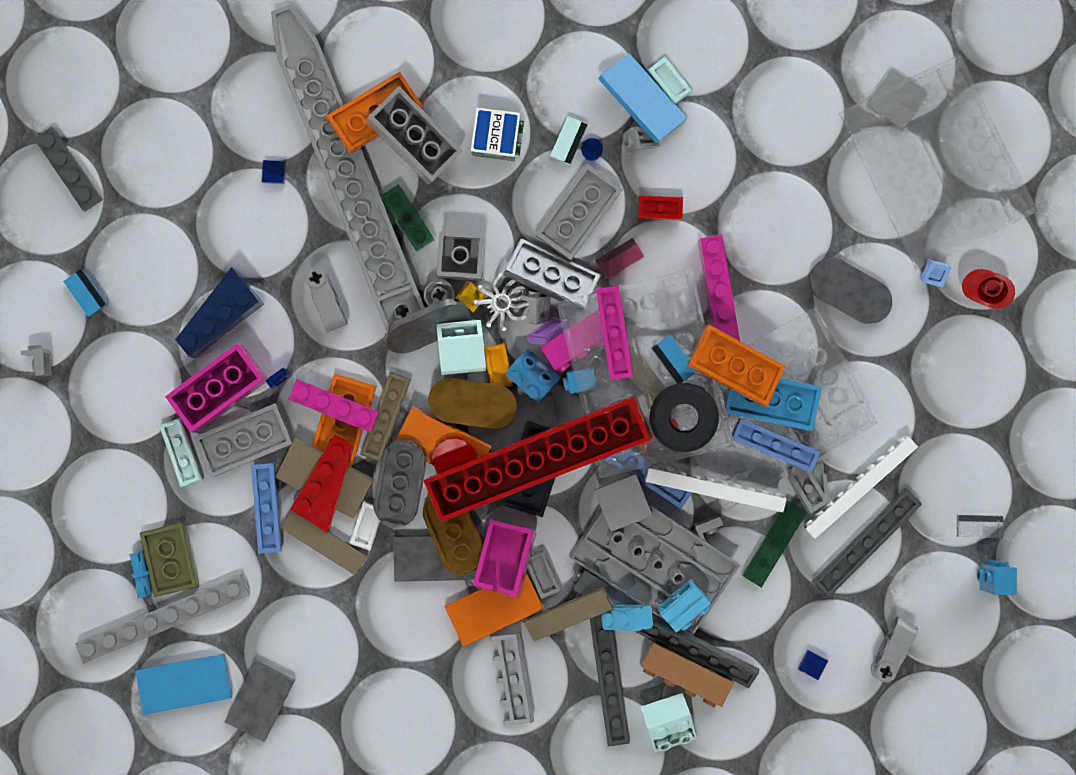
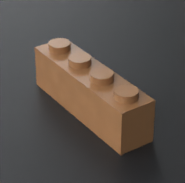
[640,640,734,707]

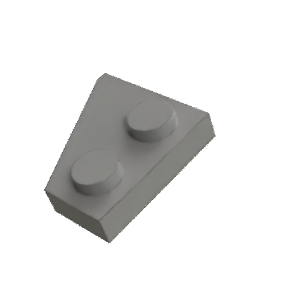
[786,454,829,514]

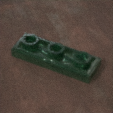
[380,184,435,252]

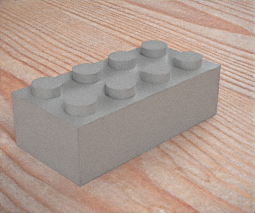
[365,86,462,185]

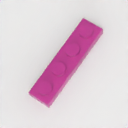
[596,285,633,380]
[288,379,380,433]

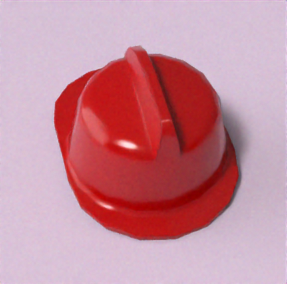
[962,269,1016,309]

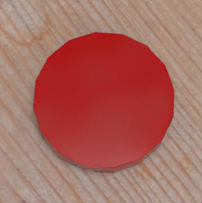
[432,436,477,473]

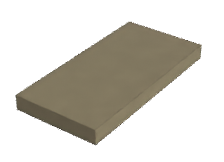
[275,438,374,519]

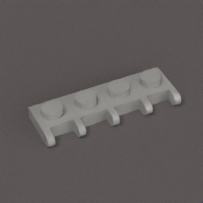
[489,632,534,725]

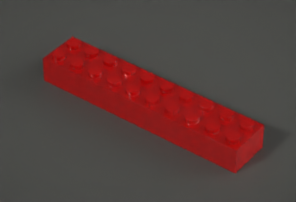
[423,395,652,522]

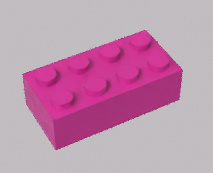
[165,343,269,433]

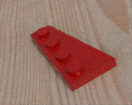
[290,434,354,533]

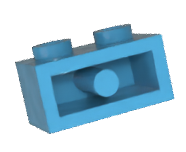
[505,348,561,403]
[977,559,1017,595]

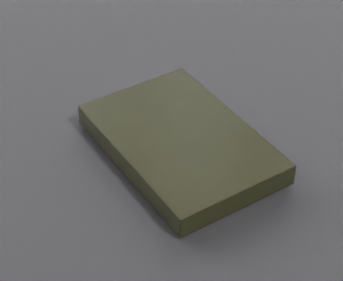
[139,522,199,597]

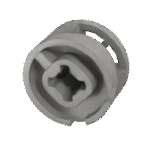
[424,280,456,306]

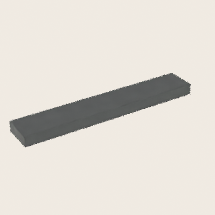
[812,488,922,598]
[590,614,630,746]
[636,615,760,688]

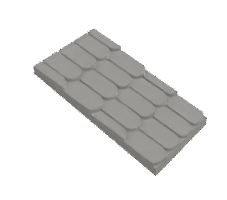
[569,503,740,635]

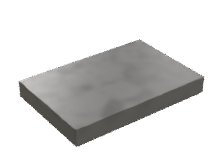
[225,661,295,742]

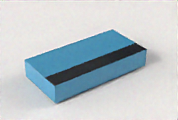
[63,269,108,318]
[651,334,697,383]

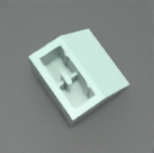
[436,320,486,375]
[640,693,697,753]

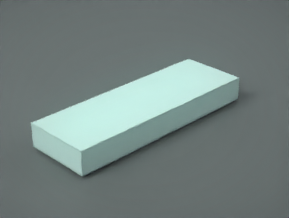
[159,418,203,488]

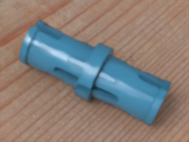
[129,551,152,598]

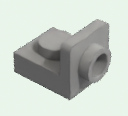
[623,126,660,154]
[520,290,550,325]
[21,345,52,377]
[692,515,723,547]

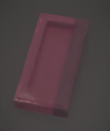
[595,238,644,280]

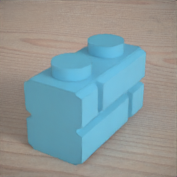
[657,579,711,632]
[602,604,653,632]

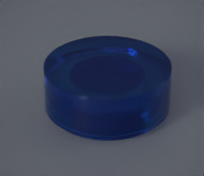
[581,138,603,161]

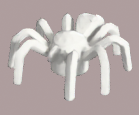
[473,273,530,331]

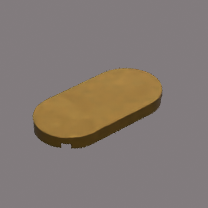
[428,378,517,429]
[422,496,483,575]

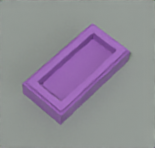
[527,317,571,345]

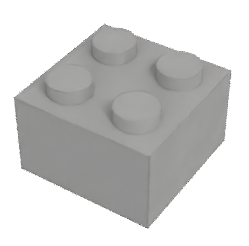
[436,231,485,282]

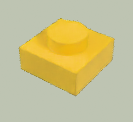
[455,282,486,313]

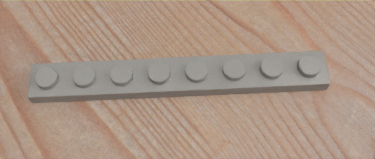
[75,575,250,664]

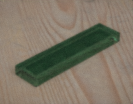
[741,500,807,588]

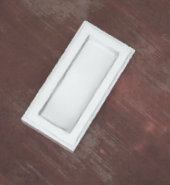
[349,501,380,550]

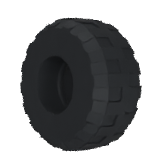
[649,383,719,452]

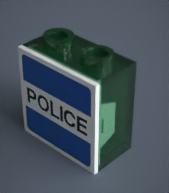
[471,107,524,162]

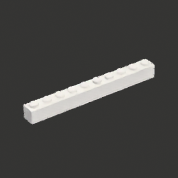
[804,437,918,539]
[644,465,786,512]

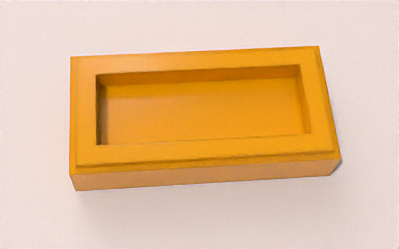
[484,343,513,388]

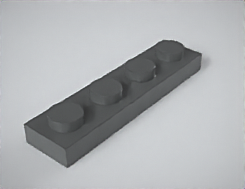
[34,127,103,212]

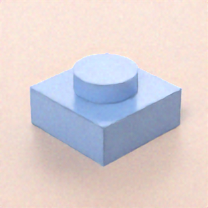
[920,259,951,288]

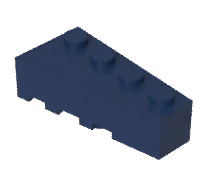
[175,267,264,358]

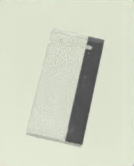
[957,515,1003,538]

